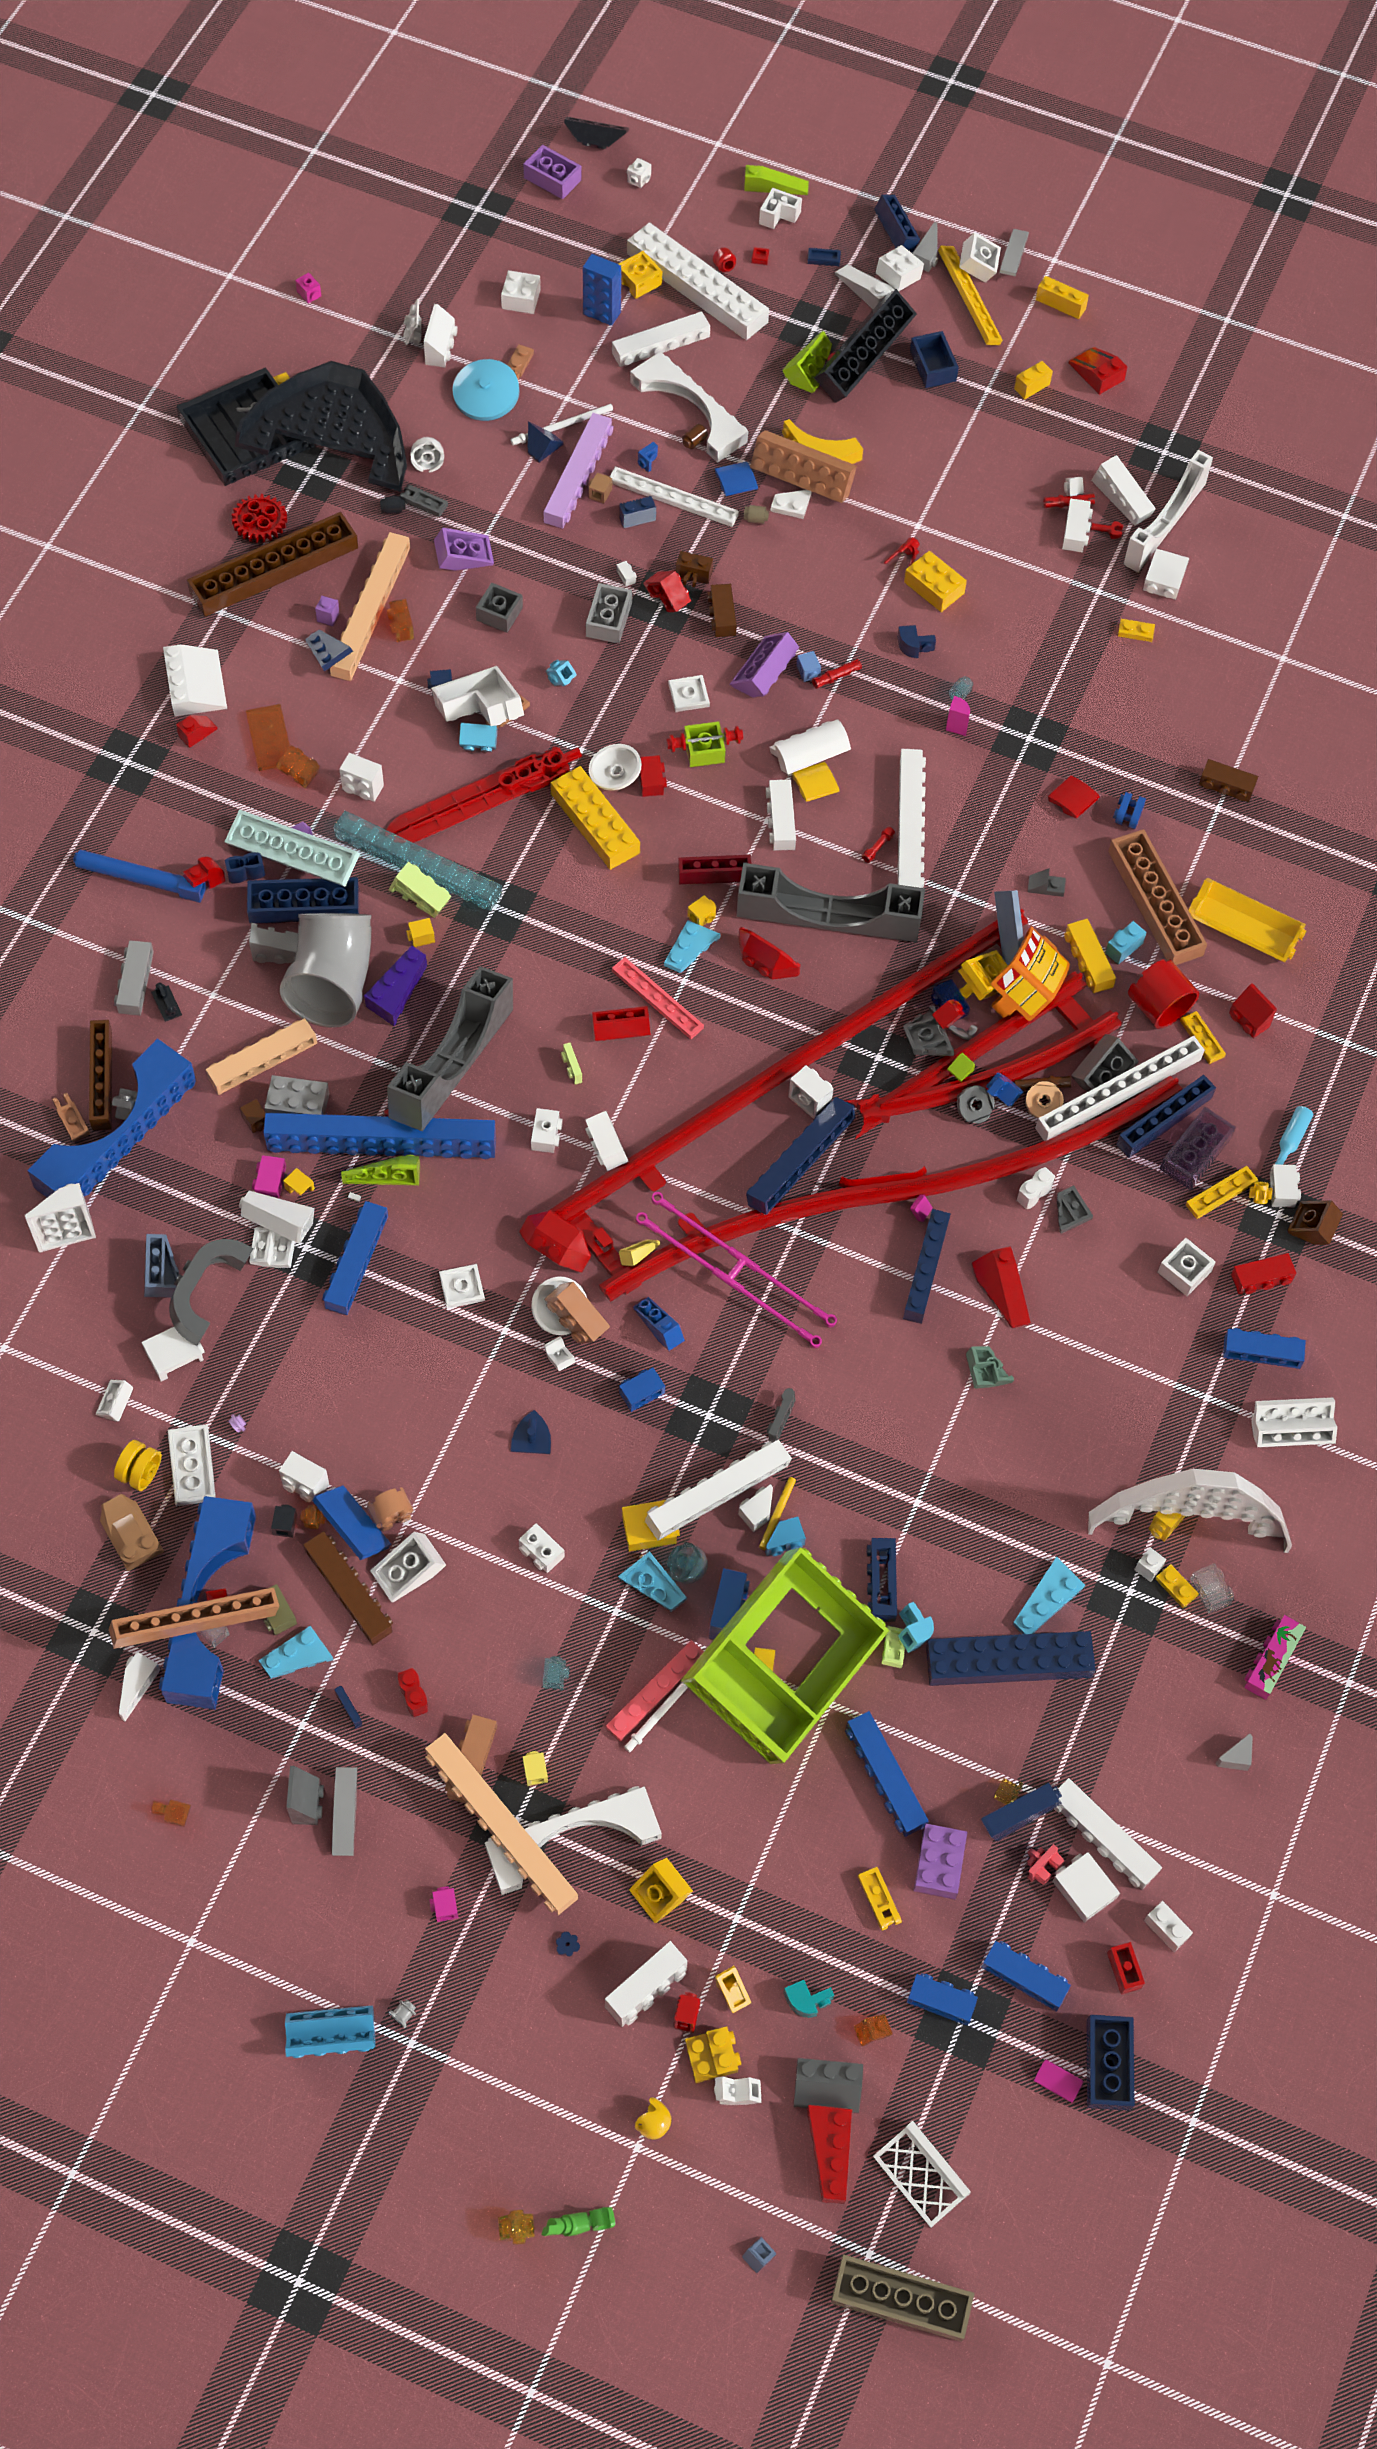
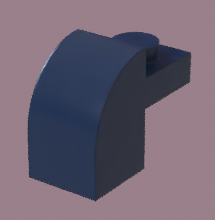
[897,625,936,658]

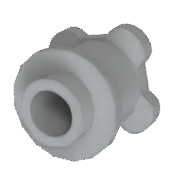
[388,1999,416,2028]

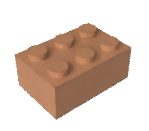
[544,1282,610,1344]

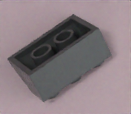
[1071,1034,1139,1092]
[794,2058,863,2113]

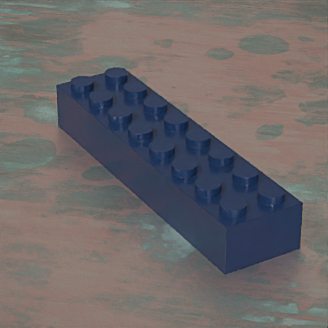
[926,1631,1096,1686]

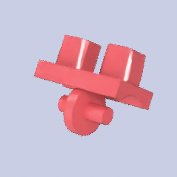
[1026,1844,1064,1885]

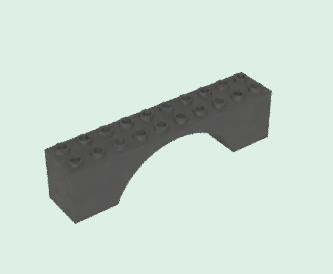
[737,863,925,942]
[387,966,513,1131]

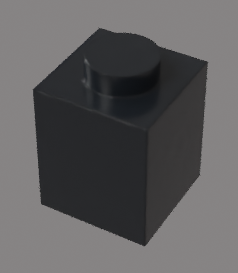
[271,1504,297,1538]

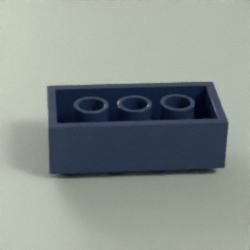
[1087,2015,1135,2111]

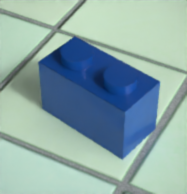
[619,1368,665,1412]

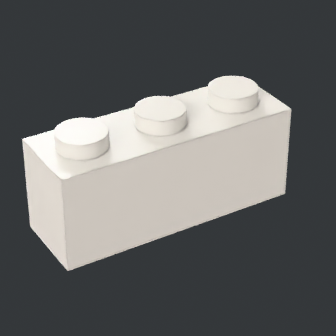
[1062,499,1093,552]
[585,1111,629,1171]

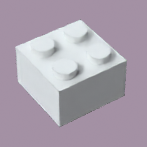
[959,232,1001,282]
[876,245,924,291]
[501,270,541,314]
[340,753,384,802]
[788,1065,833,1119]
[1158,1238,1215,1296]
[279,1451,330,1502]

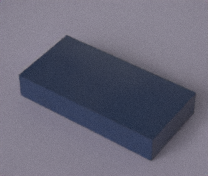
[807,248,841,266]
[334,1685,362,1729]

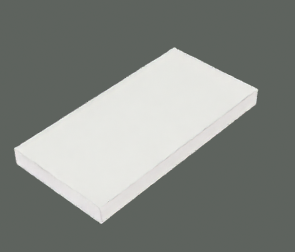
[168,1424,216,1506]

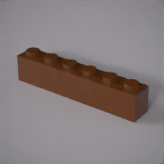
[89,1020,112,1131]
[303,1531,393,1646]

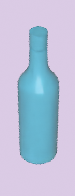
[1275,1106,1313,1165]

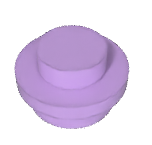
[228,1414,246,1433]

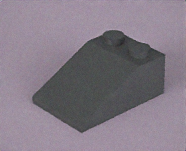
[286,1766,324,1825]

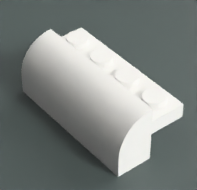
[769,719,851,774]
[1252,1397,1337,1447]

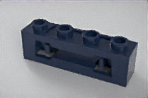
[866,1538,897,1622]

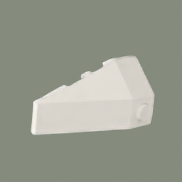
[835,264,895,309]

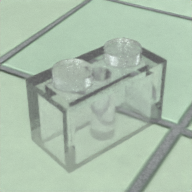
[1190,1563,1234,1614]

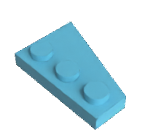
[664,920,721,973]
[618,1551,687,1612]
[259,1626,334,1679]

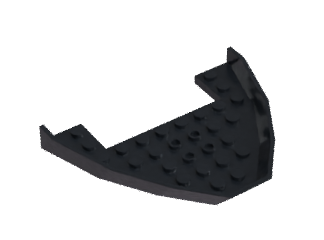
[235,361,407,492]

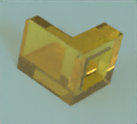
[993,1778,1024,1805]

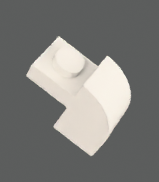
[714,2077,761,2105]

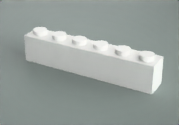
[612,312,710,367]
[1054,1778,1162,1890]

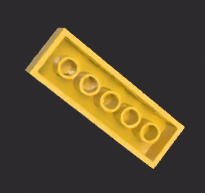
[551,766,640,870]

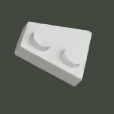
[771,490,812,519]

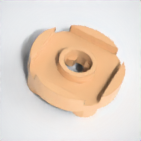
[1025,1081,1064,1118]

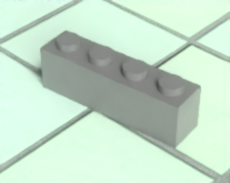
[114,940,154,1016]

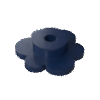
[556,1931,580,1957]

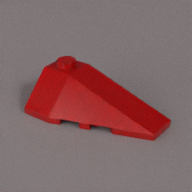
[971,1246,1031,1328]

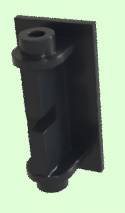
[151,982,182,1022]

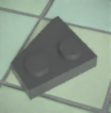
[1057,1186,1093,1234]

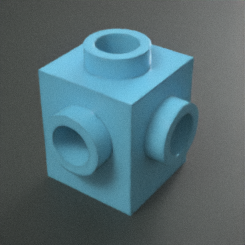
[546,660,577,686]

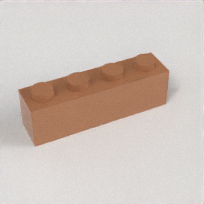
[445,1715,497,1803]

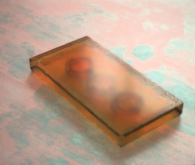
[246,704,294,771]

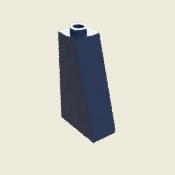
[981,1783,1063,1842]

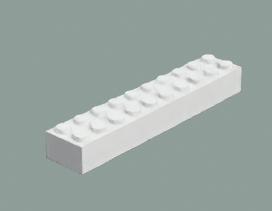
[627,222,769,340]

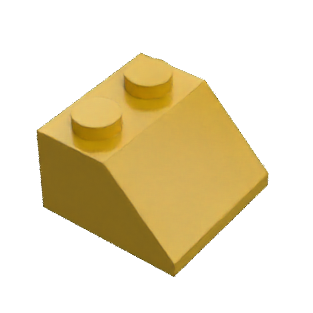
[629,1858,693,1923]

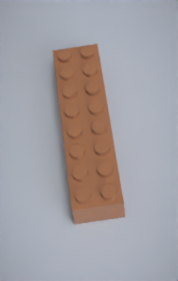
[1108,829,1207,965]

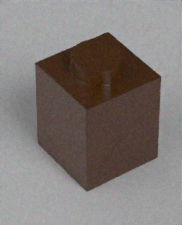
[240,1099,265,1133]

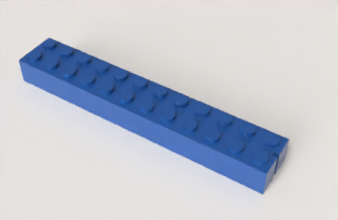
[264,1113,496,1159]

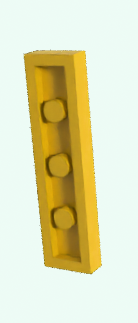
[1186,1166,1258,1219]

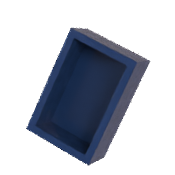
[910,331,959,388]

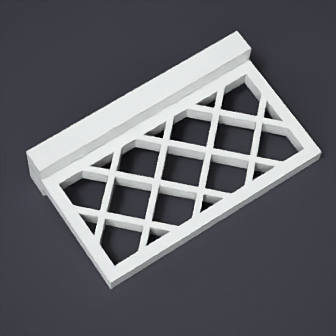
[873,2121,971,2228]

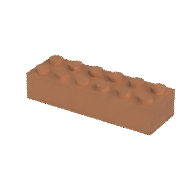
[750,430,857,503]

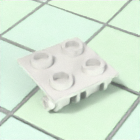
[404,298,421,345]

